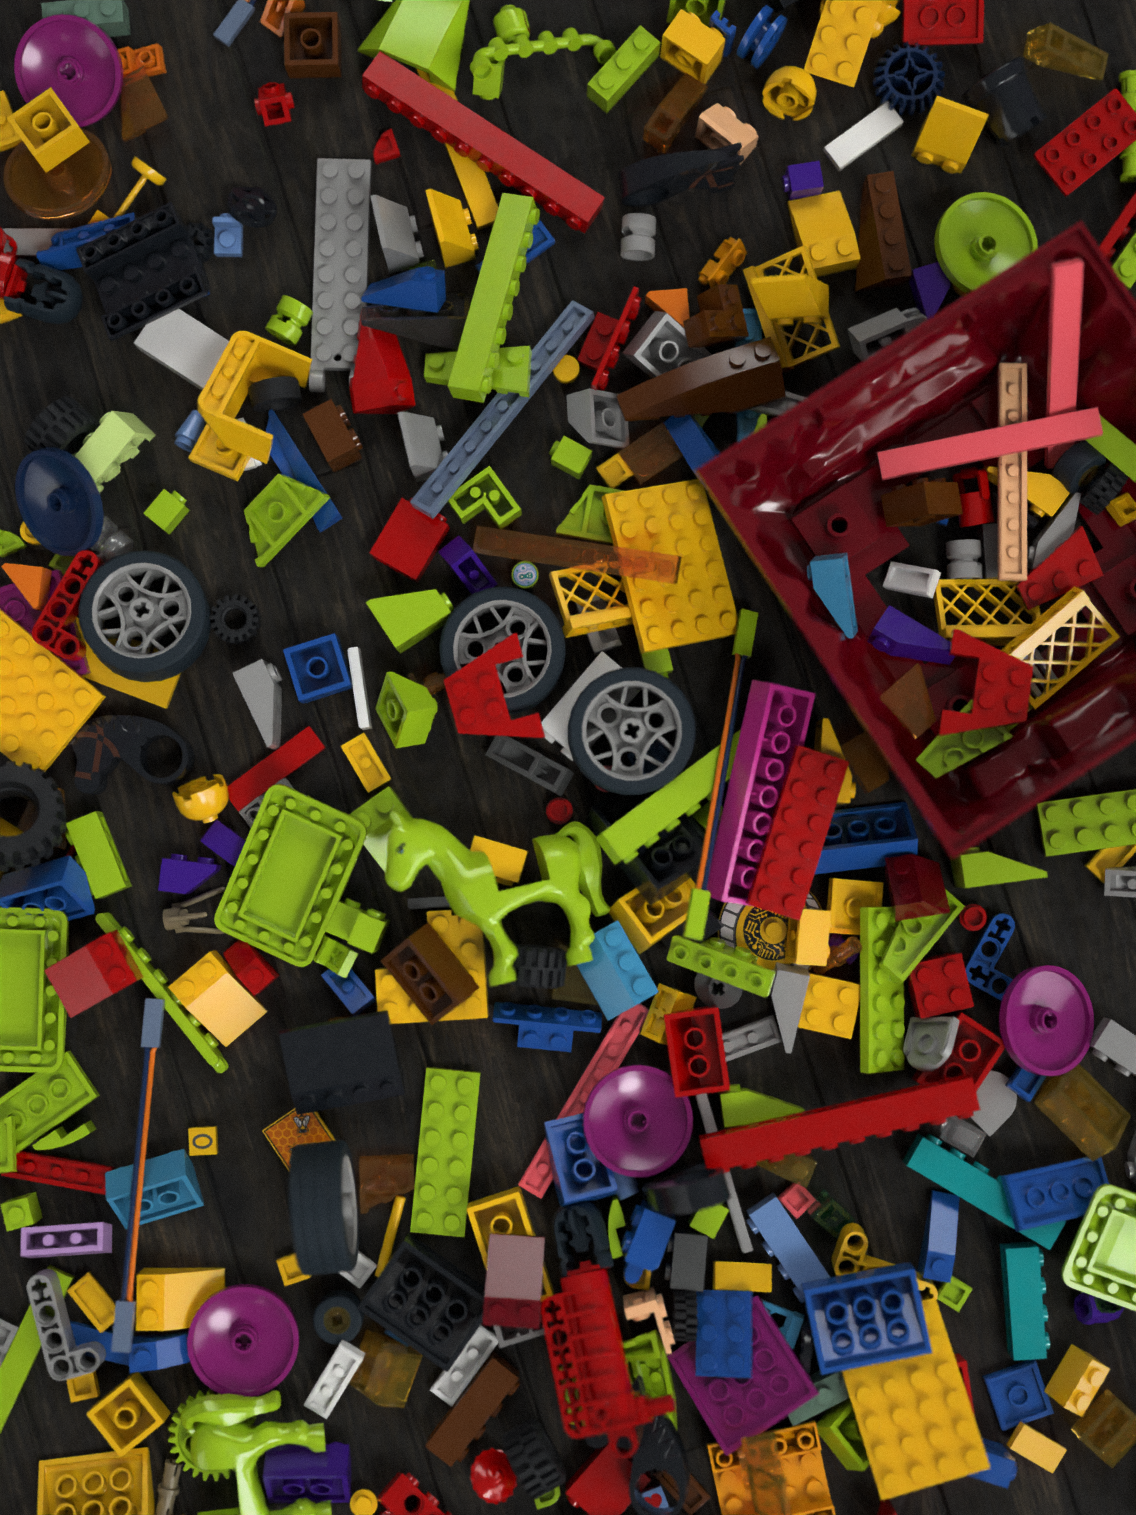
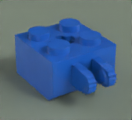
[620,1199,676,1284]

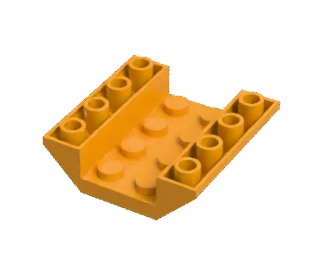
[707,1421,836,1515]

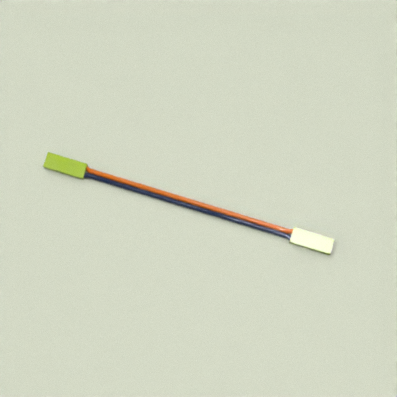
[683,608,758,941]

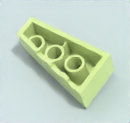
[72,411,156,493]

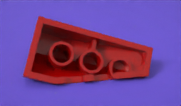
[349,308,415,414]

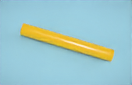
[375,1195,406,1277]

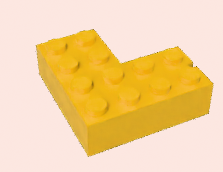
[375,909,489,1024]

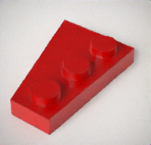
[1016,526,1104,610]

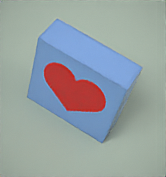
[641,1483,670,1508]

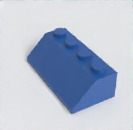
[815,802,918,874]

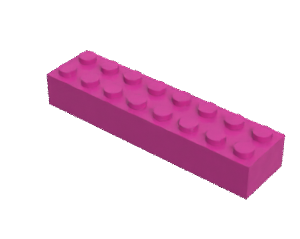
[707,680,815,907]

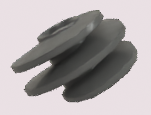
[694,972,743,1009]

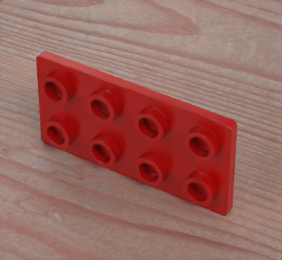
[1033,88,1136,196]
[577,286,642,391]

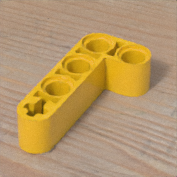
[831,1223,938,1302]

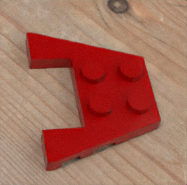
[938,629,1033,736]
[444,633,545,738]

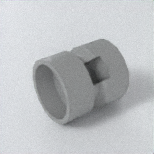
[620,213,656,261]
[946,539,983,579]

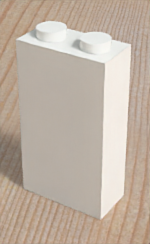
[134,309,229,390]
[542,651,640,761]

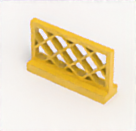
[743,245,840,373]
[549,559,633,638]
[933,579,1041,646]
[1001,586,1120,709]

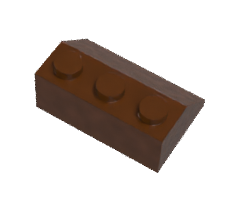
[381,923,480,1025]

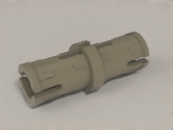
[154,1459,183,1515]

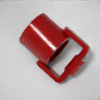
[953,467,995,527]

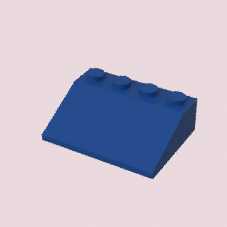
[801,1262,932,1375]

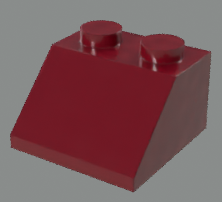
[885,854,950,921]

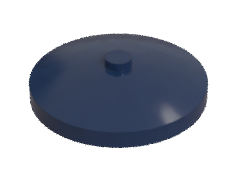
[15,447,103,556]

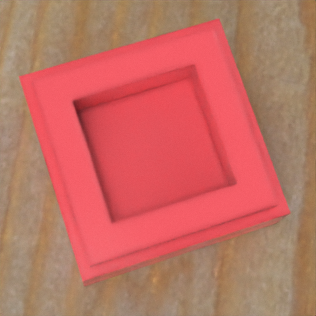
[777,1179,816,1219]

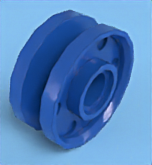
[736,5,788,69]

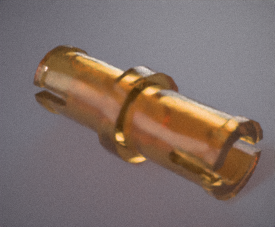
[812,936,862,975]

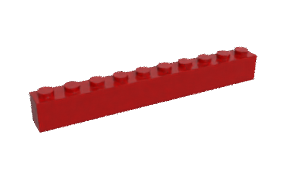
[362,51,605,233]
[699,1074,980,1173]

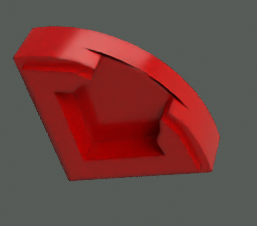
[373,129,400,165]

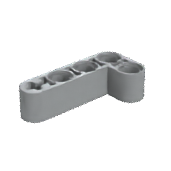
[27,1269,106,1381]

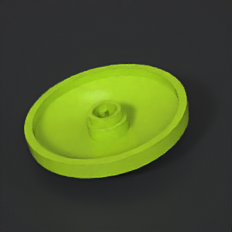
[935,192,1038,294]

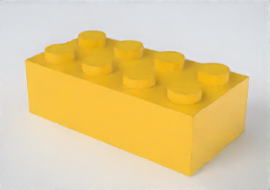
[804,0,883,87]
[467,1186,554,1302]

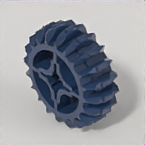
[872,41,945,116]

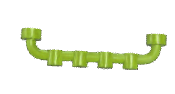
[470,28,617,81]

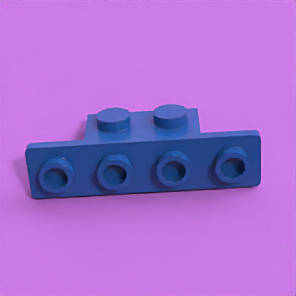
[492,1002,602,1052]

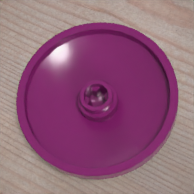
[14,14,123,127]
[999,965,1094,1076]
[582,1065,693,1177]
[187,1284,299,1397]

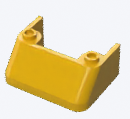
[197,331,313,464]

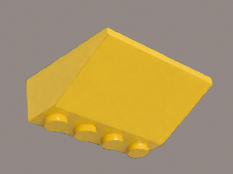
[37,1447,156,1515]

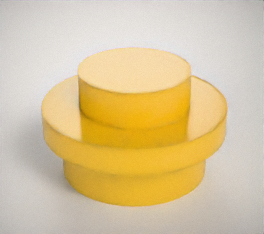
[350,1489,378,1515]

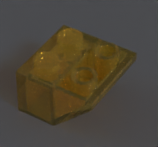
[349,1330,423,1408]
[1071,1389,1136,1468]

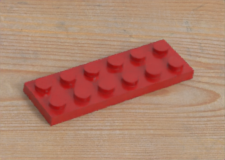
[746,745,849,920]

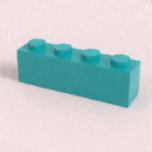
[1000,1242,1050,1360]

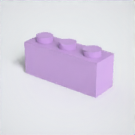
[21,1222,112,1258]

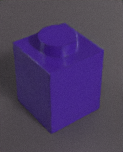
[782,161,824,201]

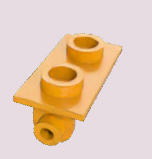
[698,237,747,288]

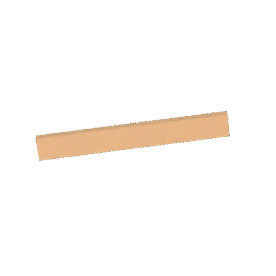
[998,363,1027,581]

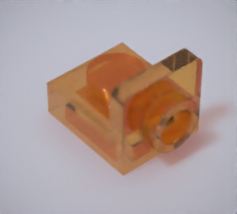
[408,672,446,696]

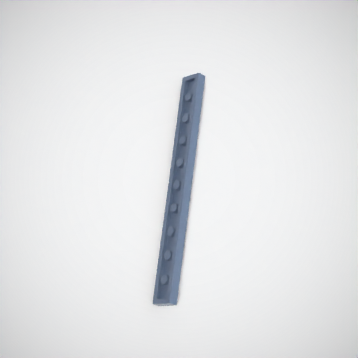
[410,300,595,519]

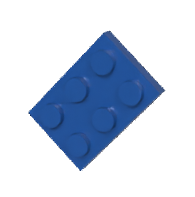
[696,1290,753,1378]

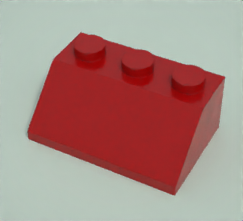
[663,1005,730,1098]

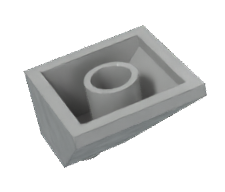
[566,388,629,449]

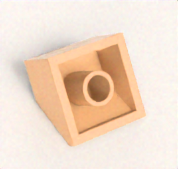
[695,103,759,165]

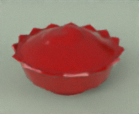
[470,1447,517,1505]

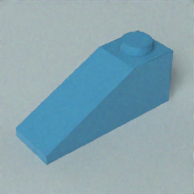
[807,552,858,639]

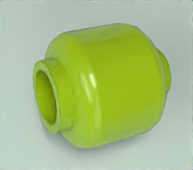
[493,5,531,44]

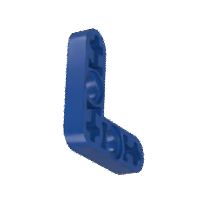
[964,913,1015,1002]

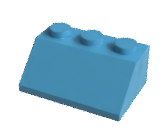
[576,920,659,1021]
[105,1149,204,1229]

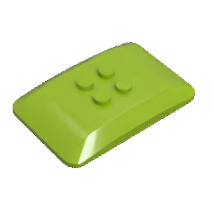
[214,784,367,967]
[0,907,69,1073]
[1061,1184,1136,1311]

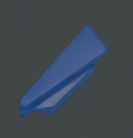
[36,212,137,270]
[266,409,343,533]

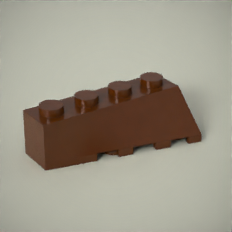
[854,171,912,293]

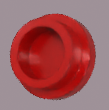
[546,797,573,824]
[959,904,987,931]

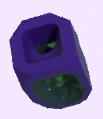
[1074,1292,1125,1325]

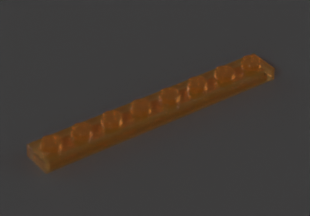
[473,526,682,584]

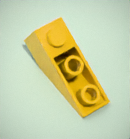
[983,466,1070,518]

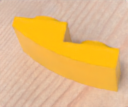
[713,1261,772,1293]

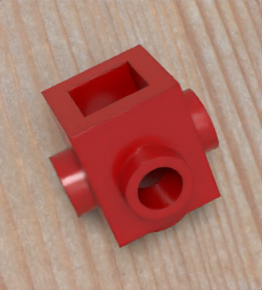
[254,82,295,126]

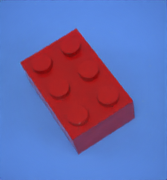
[912,1011,1005,1092]

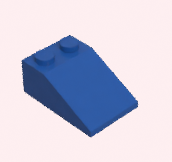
[544,1113,618,1207]

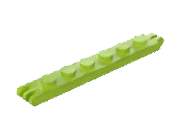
[95,912,229,1073]

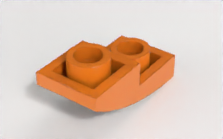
[117,43,166,80]

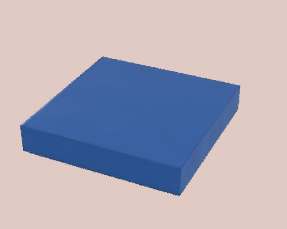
[982,1359,1054,1431]

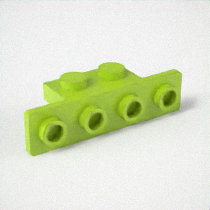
[667,935,775,997]

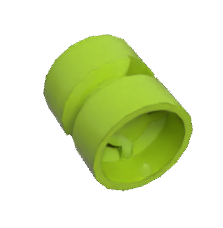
[265,295,313,346]

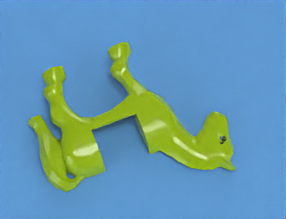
[385,810,611,987]
[180,1390,332,1515]

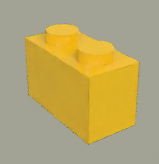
[785,908,832,966]
[1044,1344,1110,1417]

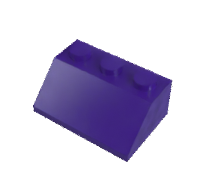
[263,1442,351,1503]

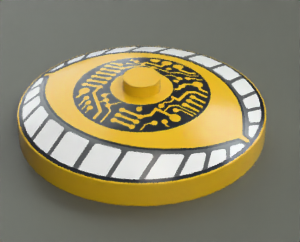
[717,891,822,970]

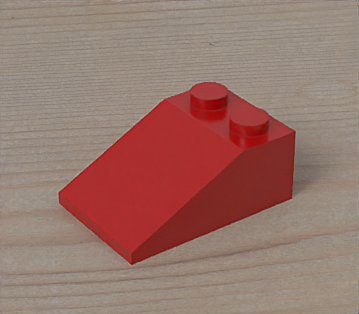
[44,930,143,1018]

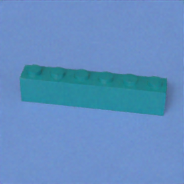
[902,1133,1066,1250]

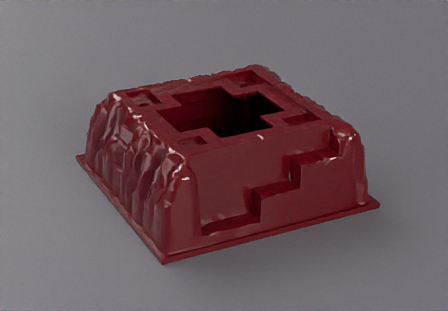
[696,221,1136,859]

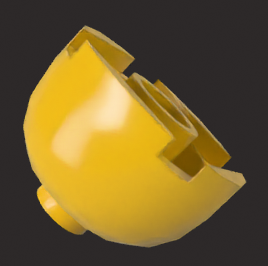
[762,66,817,121]
[172,774,229,823]

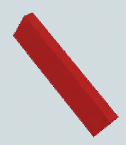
[227,726,326,812]
[1,1150,115,1195]

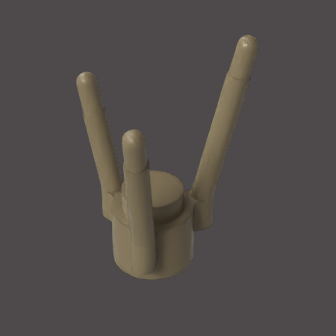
[163,887,225,934]

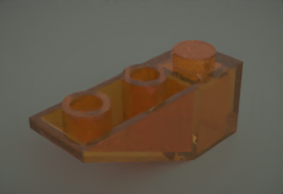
[643,73,708,153]

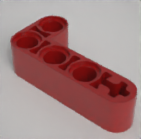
[32,550,104,661]

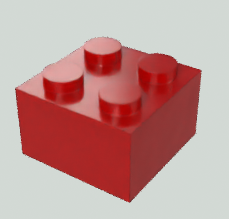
[906,951,974,1019]

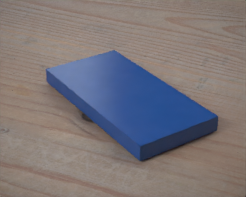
[1000,1154,1109,1232]

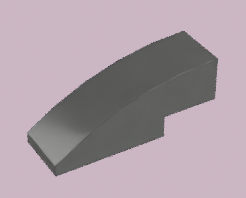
[485,735,574,797]

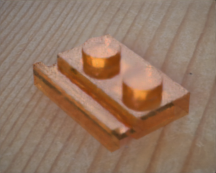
[619,422,684,486]

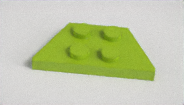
[244,474,331,567]
[556,485,624,544]

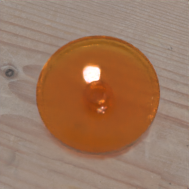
[3,128,112,220]

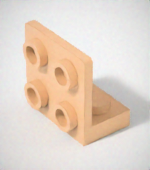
[623,1287,675,1355]

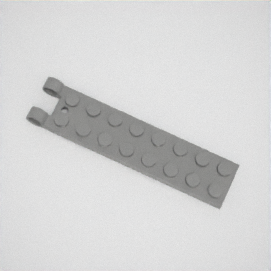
[309,158,372,392]

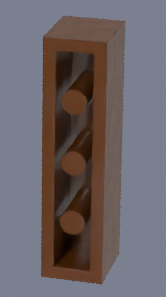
[425,1351,520,1467]

